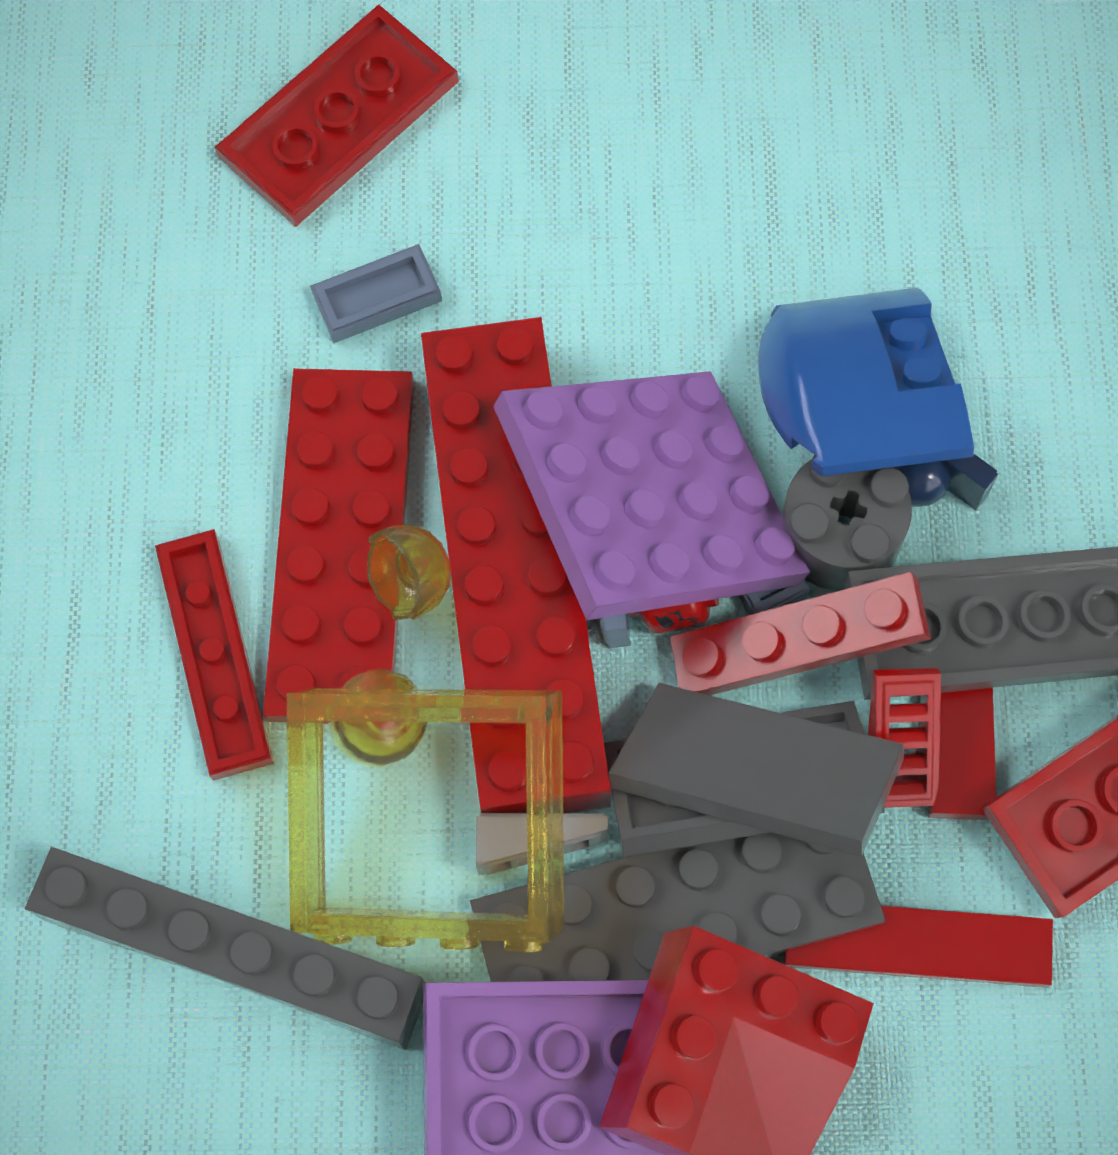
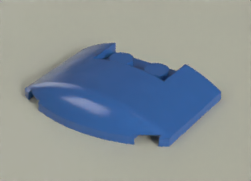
[758,288,974,476]

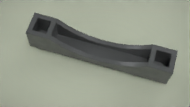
[24,846,426,1050]

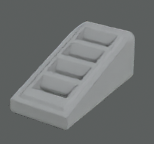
[476,813,608,875]

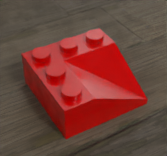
[599,925,874,1155]

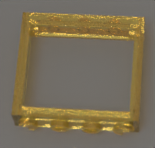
[287,688,565,952]

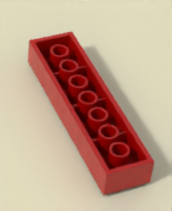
[421,317,611,814]

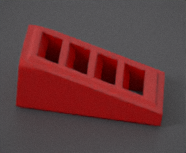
[868,668,941,808]

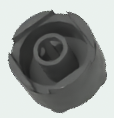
[782,455,912,591]

